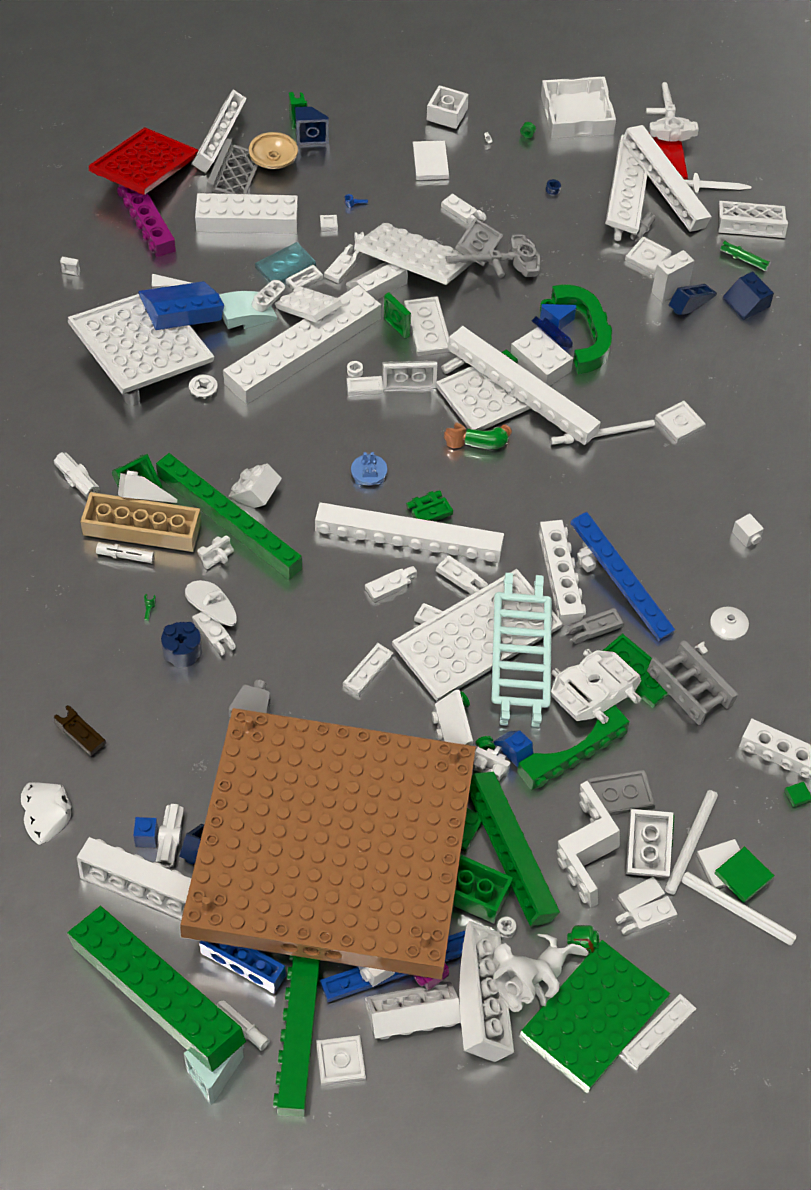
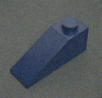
[668,284,717,315]

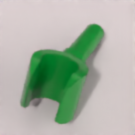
[144,594,156,621]

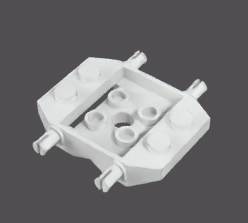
[551,649,641,724]

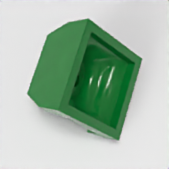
[112,454,163,499]

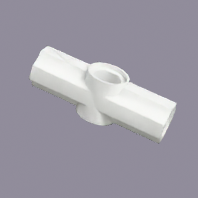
[54,452,100,498]
[156,804,184,868]

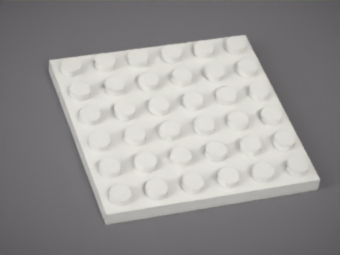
[68,287,214,394]

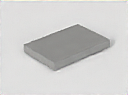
[455,218,503,266]
[586,770,655,816]

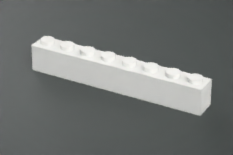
[622,125,712,232]

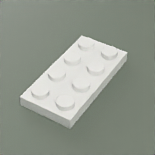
[275,287,342,322]

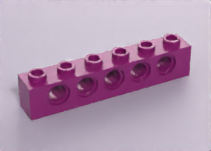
[117,184,176,258]

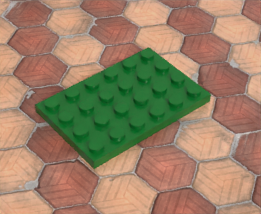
[520,940,671,1090]

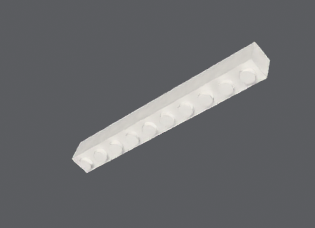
[447,326,601,445]
[315,502,504,562]

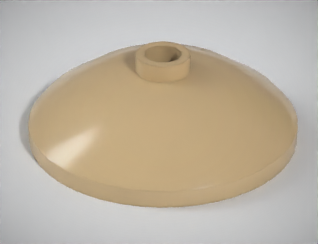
[249,132,298,169]

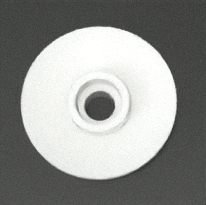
[710,607,749,640]

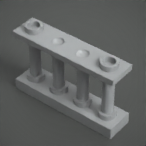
[647,640,738,725]

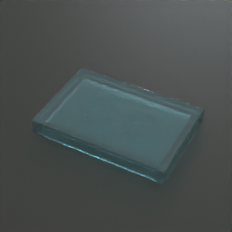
[255,242,316,283]

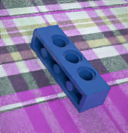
[199,941,286,994]

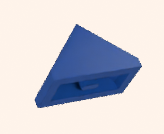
[540,304,576,331]

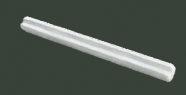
[665,790,718,895]
[681,872,797,945]

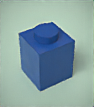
[133,817,158,848]

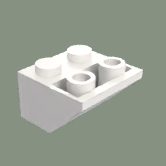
[228,463,282,508]

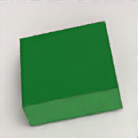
[784,781,811,808]

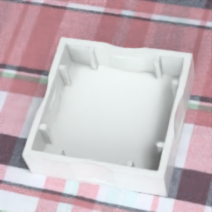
[541,76,616,139]

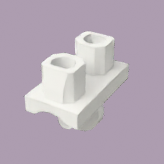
[198,535,234,569]
[576,542,597,572]
[473,746,511,781]

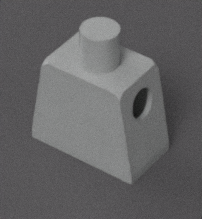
[228,680,271,720]

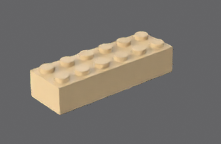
[80,492,202,552]

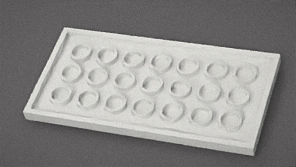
[392,569,563,702]

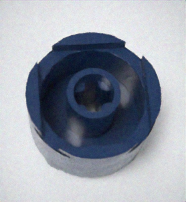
[161,622,202,668]

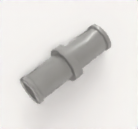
[630,212,656,242]

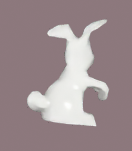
[493,934,589,1012]

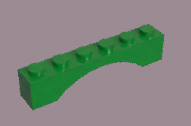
[517,705,630,790]

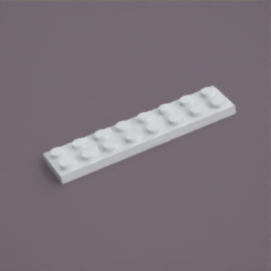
[605,134,647,234]

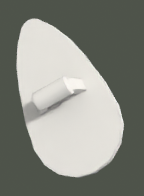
[185,580,237,626]

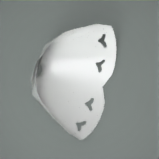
[21,782,72,845]

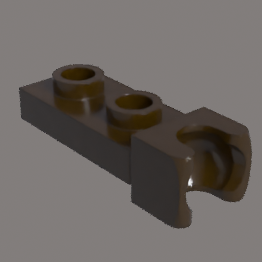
[54,705,106,756]

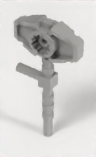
[446,234,540,278]

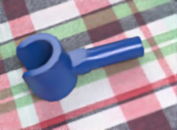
[345,194,368,208]

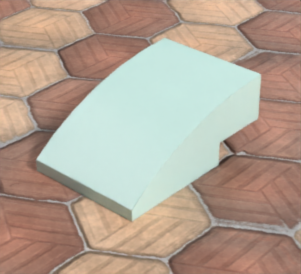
[219,291,277,329]

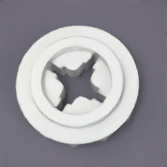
[189,375,218,399]

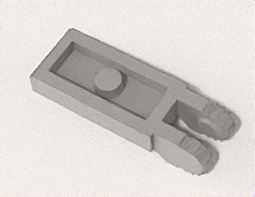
[567,608,624,644]

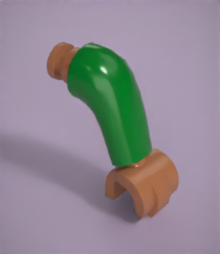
[444,422,512,450]

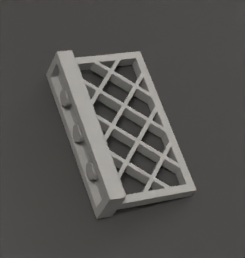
[205,138,259,194]

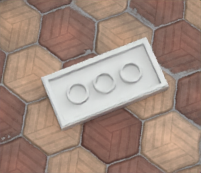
[404,296,451,356]

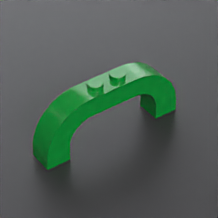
[551,285,612,374]

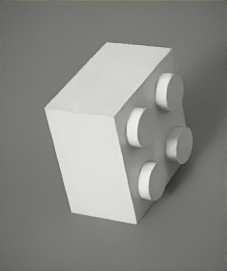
[427,85,469,129]

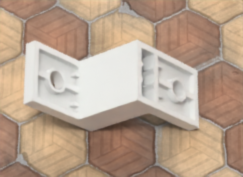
[556,781,620,908]

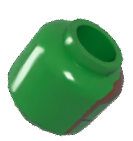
[567,925,599,953]

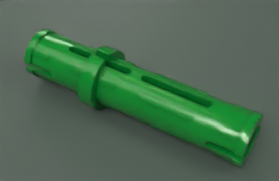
[720,241,770,271]

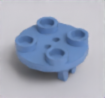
[351,452,387,485]

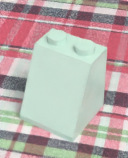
[184,1045,245,1105]

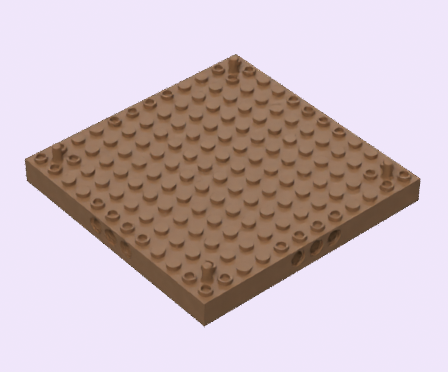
[180,708,476,980]

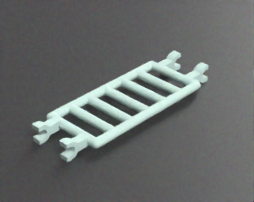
[491,573,552,728]

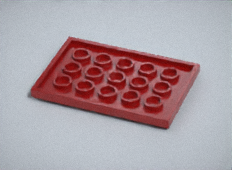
[89,127,199,195]

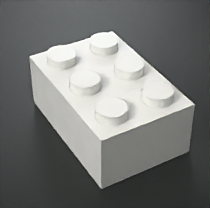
[511,327,573,386]
[626,809,673,878]

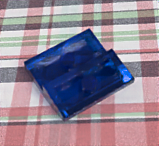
[532,316,573,347]

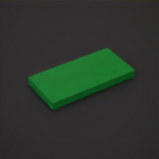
[602,633,674,708]

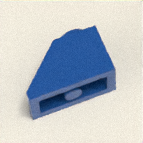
[493,730,534,768]

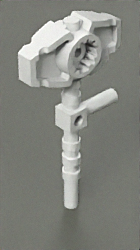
[646,82,699,141]

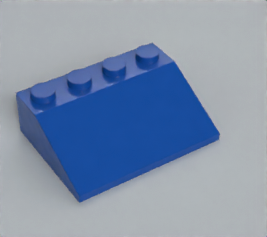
[138,281,224,330]

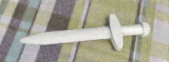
[685,173,752,195]

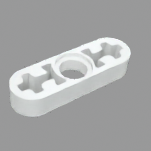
[251,280,285,312]

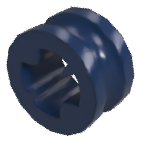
[545,179,561,195]

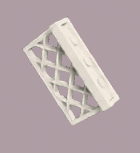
[718,201,788,238]

